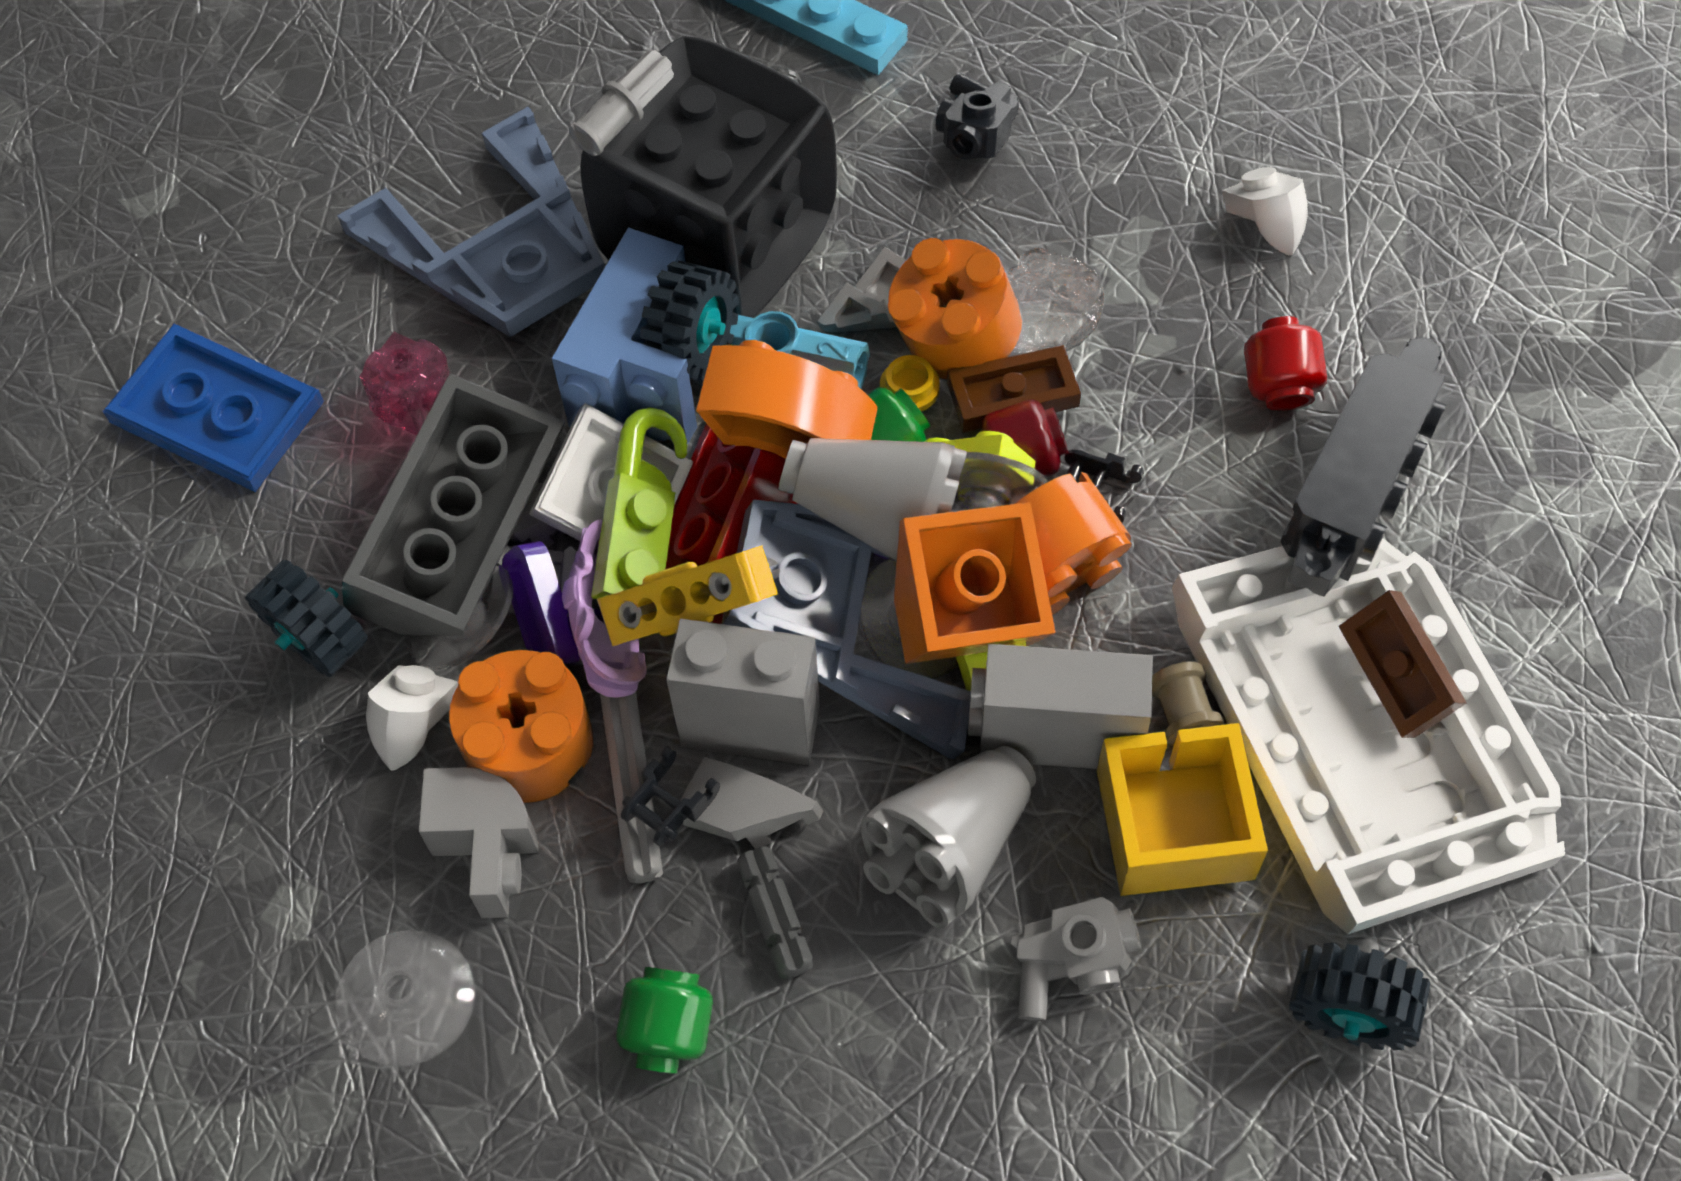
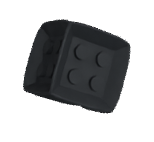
[580,36,837,318]

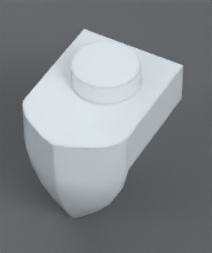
[1222,167,1308,256]
[366,665,458,771]

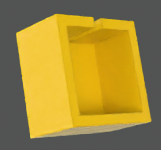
[1097,723,1268,896]

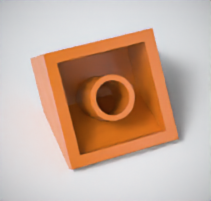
[894,502,1056,664]

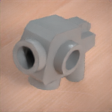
[1011,897,1142,1021]

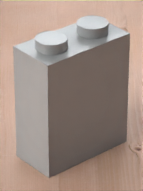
[666,619,820,765]
[968,644,1153,769]

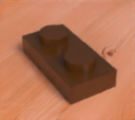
[947,345,1081,433]
[1338,590,1467,738]

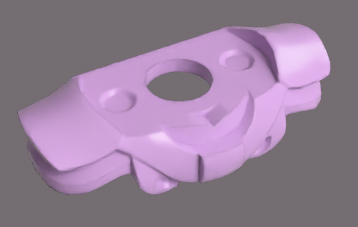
[562,519,646,698]

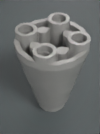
[779,438,967,562]
[861,746,1036,928]

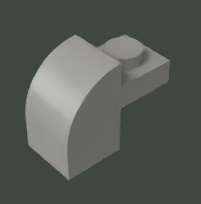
[419,767,538,918]

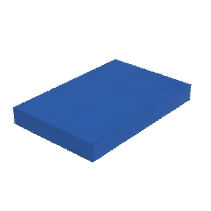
[103,324,324,492]

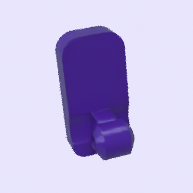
[502,541,605,668]

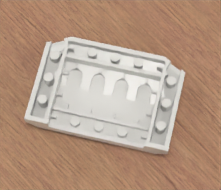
[1172,539,1565,934]

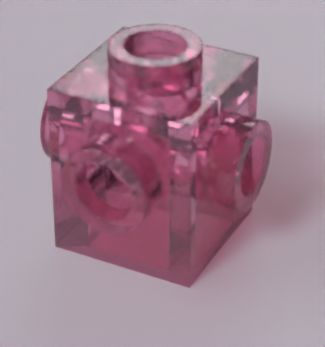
[359,332,451,436]

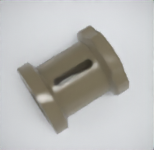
[1152,661,1225,746]

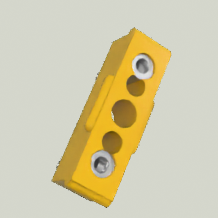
[597,545,780,646]

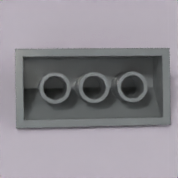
[342,373,565,636]

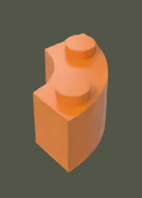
[696,340,878,459]

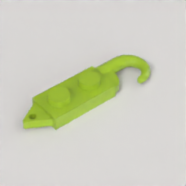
[591,407,687,600]

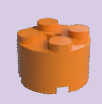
[888,238,1022,379]
[1015,472,1131,615]
[449,650,593,803]

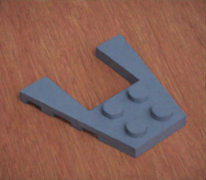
[337,107,605,337]
[721,500,971,759]

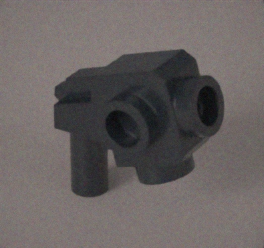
[935,73,1019,160]

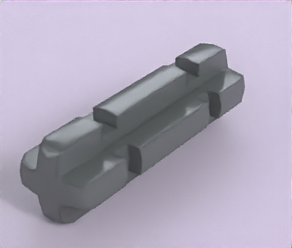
[737,847,813,979]

